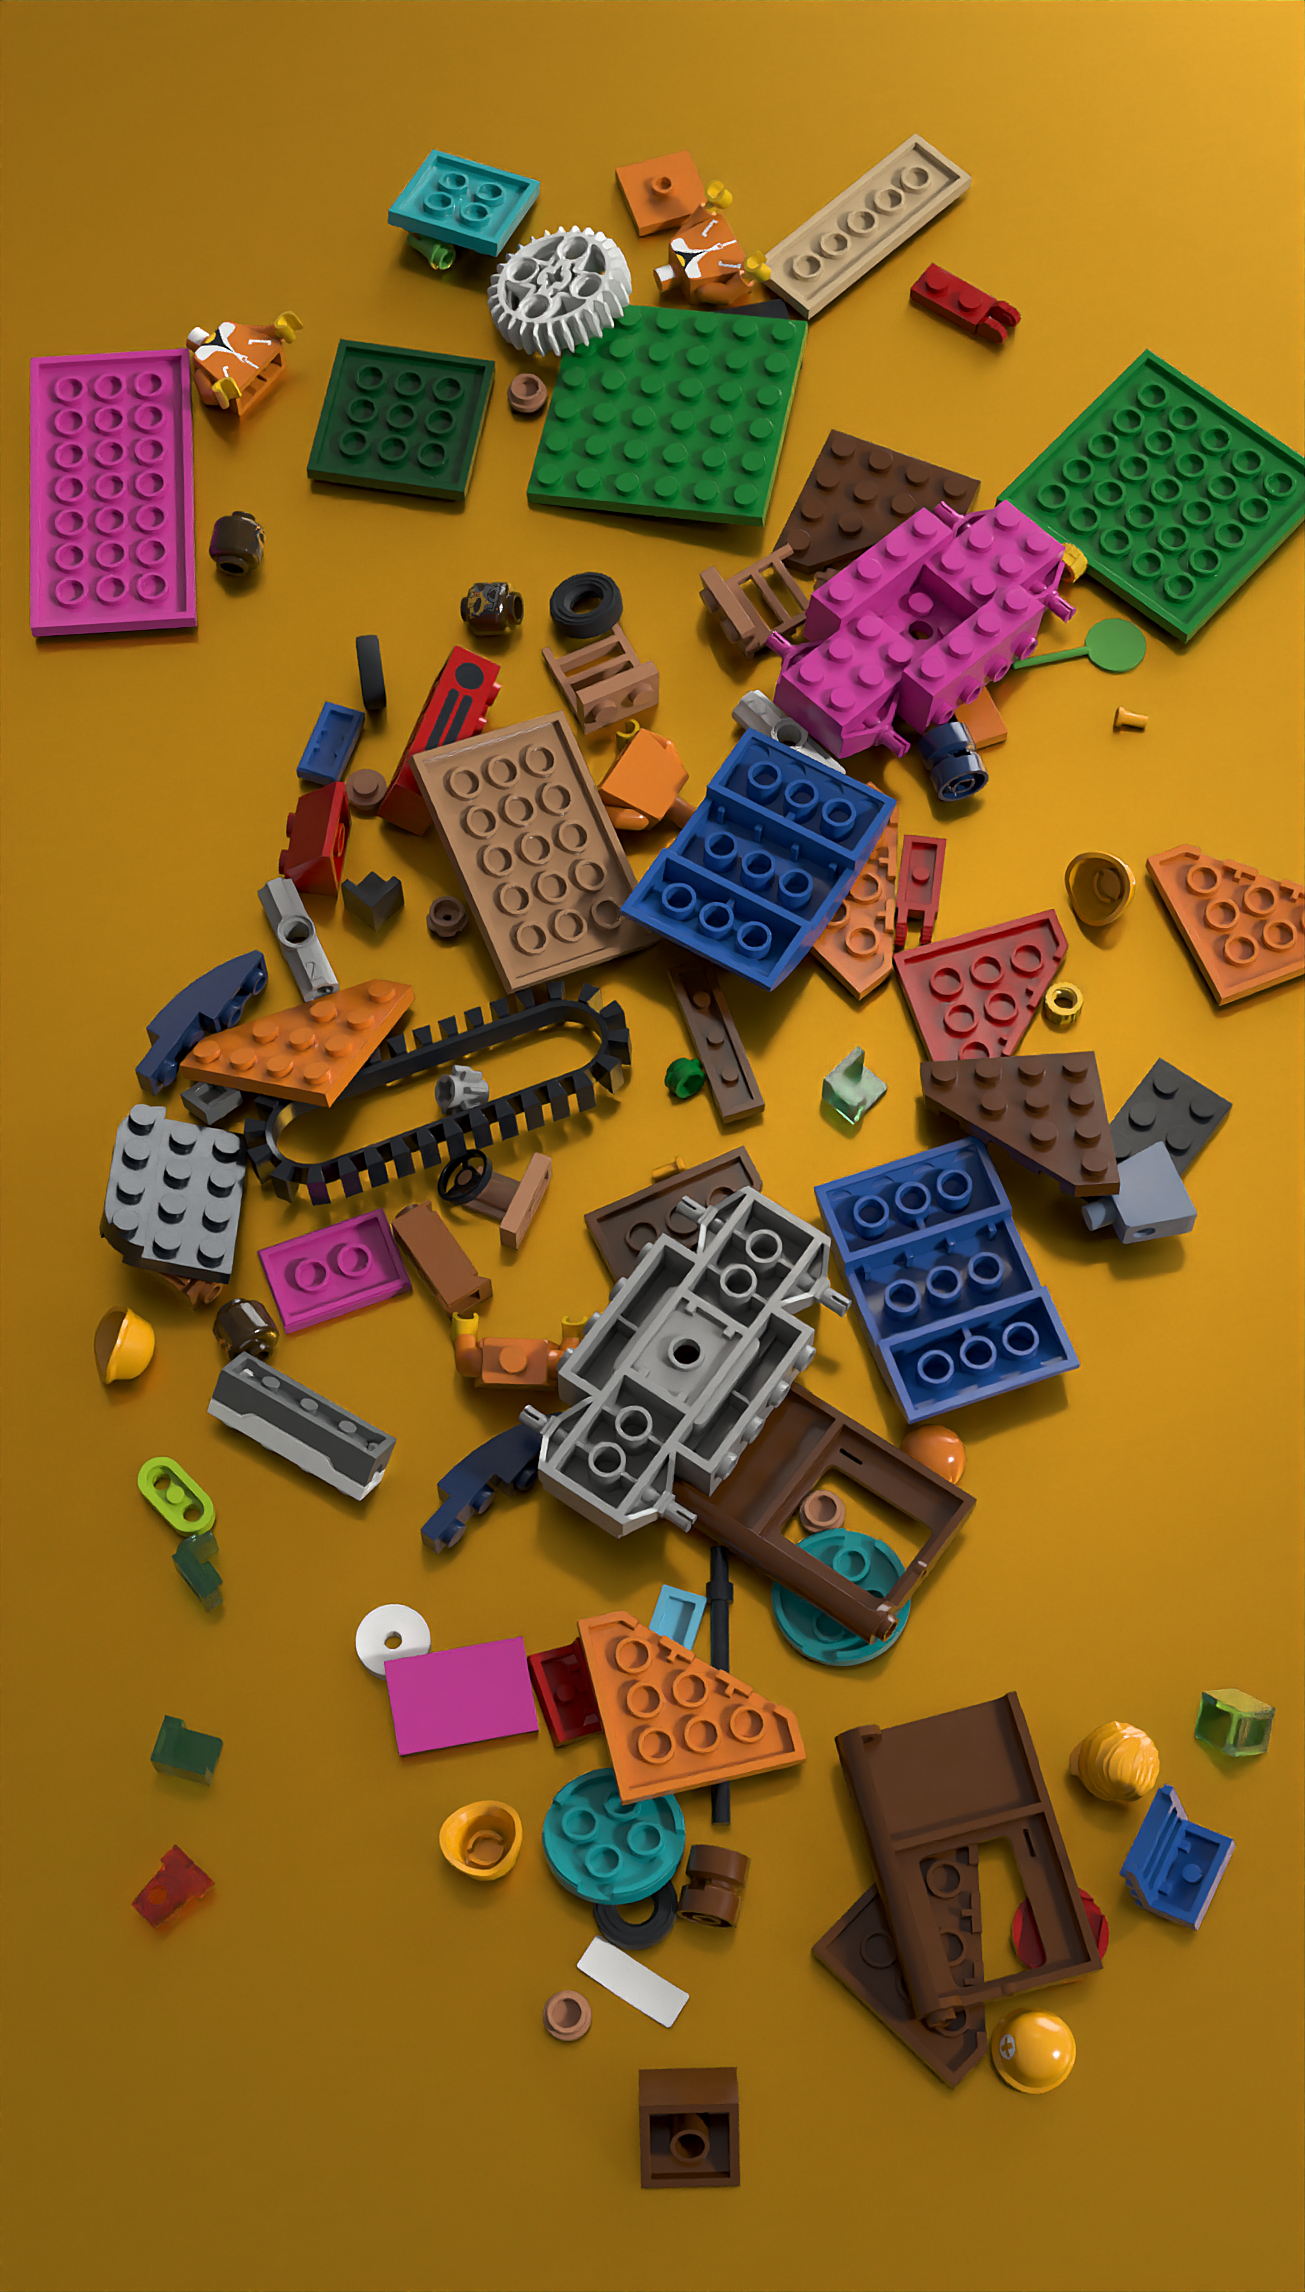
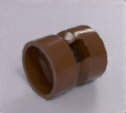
[676,1844,751,1929]

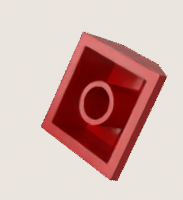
[279,781,352,897]

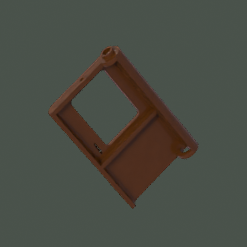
[672,1381,977,1645]
[834,1691,1103,2027]

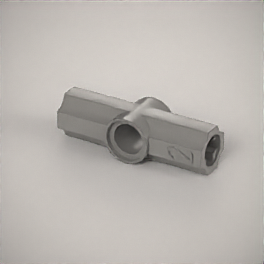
[257,877,339,1003]

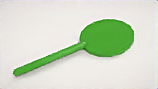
[1011,618,1146,673]

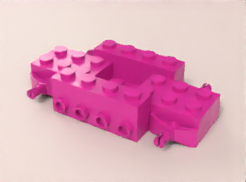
[765,499,1076,759]

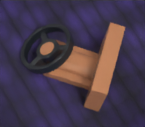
[437,1149,552,1250]

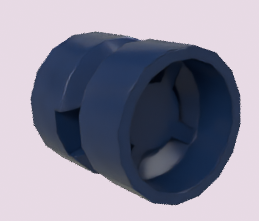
[918,722,989,802]

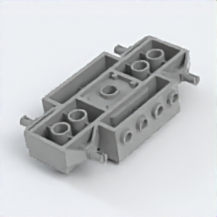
[518,1186,852,1539]

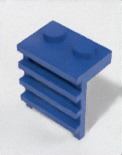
[1120,1784,1236,1931]

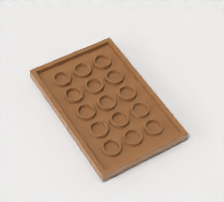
[408,710,662,994]

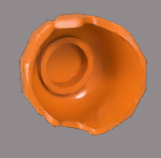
[899,1424,967,1485]

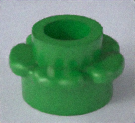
[664,1058,706,1098]

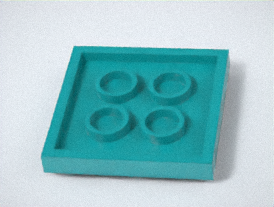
[388,149,540,257]

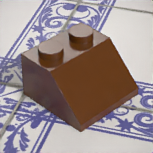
[639,2067,740,2188]

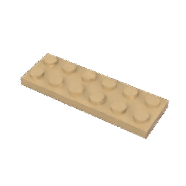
[763,133,971,320]

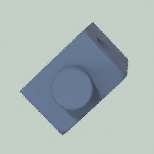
[1082,1141,1197,1244]

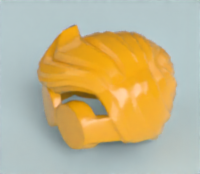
[1069,1721,1160,1803]

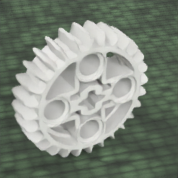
[487,226,632,357]

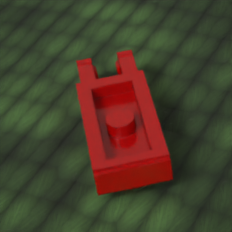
[909,263,1022,344]
[894,834,946,946]

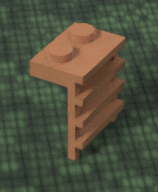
[699,543,809,661]
[542,623,659,735]

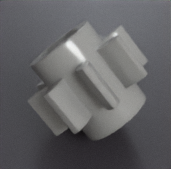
[435,1065,489,1115]

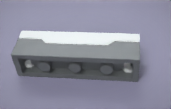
[207,1351,397,1501]

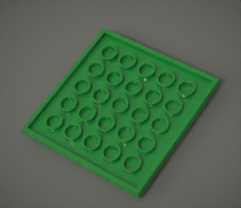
[526,305,809,527]
[995,349,1305,644]

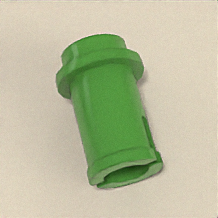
[407,232,456,270]

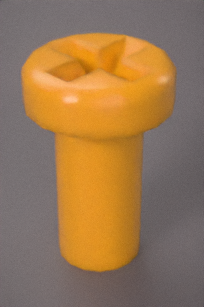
[1114,706,1148,729]
[651,1156,686,1182]

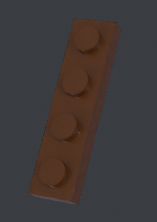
[668,958,765,1124]

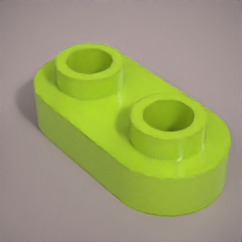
[137,1457,215,1538]

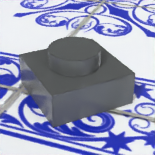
[180,1082,244,1125]

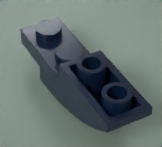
[135,950,268,1096]
[420,1412,562,1554]

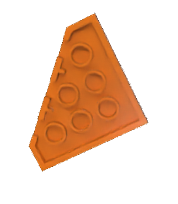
[809,781,899,1001]
[1145,844,1305,1006]
[179,979,415,1108]
[577,1610,807,1806]

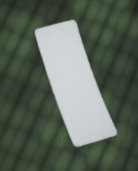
[577,1935,689,2027]

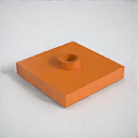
[615,150,708,236]

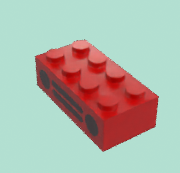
[376,645,502,837]

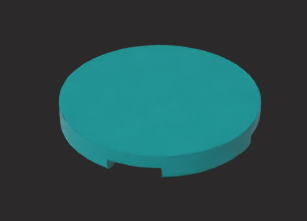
[771,1528,911,1666]
[542,1768,685,1905]

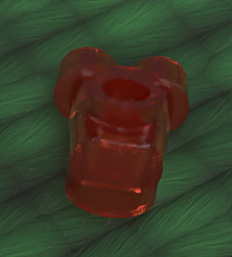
[130,1844,215,1929]

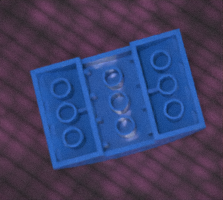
[620,727,897,992]
[814,1136,1080,1424]

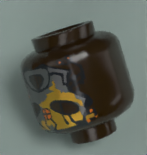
[209,511,266,575]
[460,582,524,636]
[212,1298,279,1362]

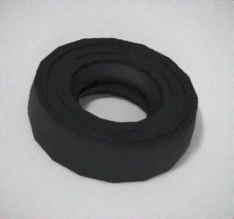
[549,572,623,639]
[355,635,387,710]
[593,1880,678,1950]

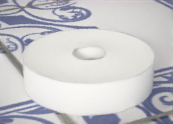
[356,1604,431,1681]

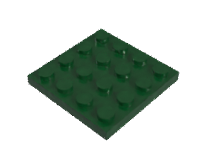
[307,339,496,501]

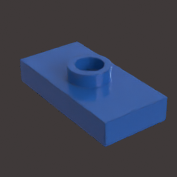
[296,701,366,786]

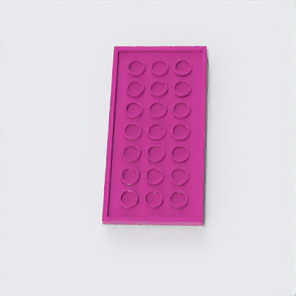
[30,348,197,637]

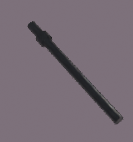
[706,1546,734,1826]

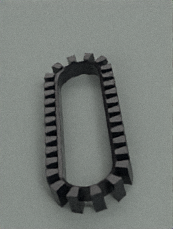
[244,980,632,1206]

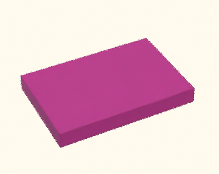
[257,1207,413,1334]
[384,1637,539,1756]

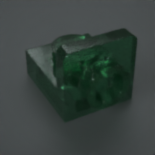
[172,1530,223,1612]

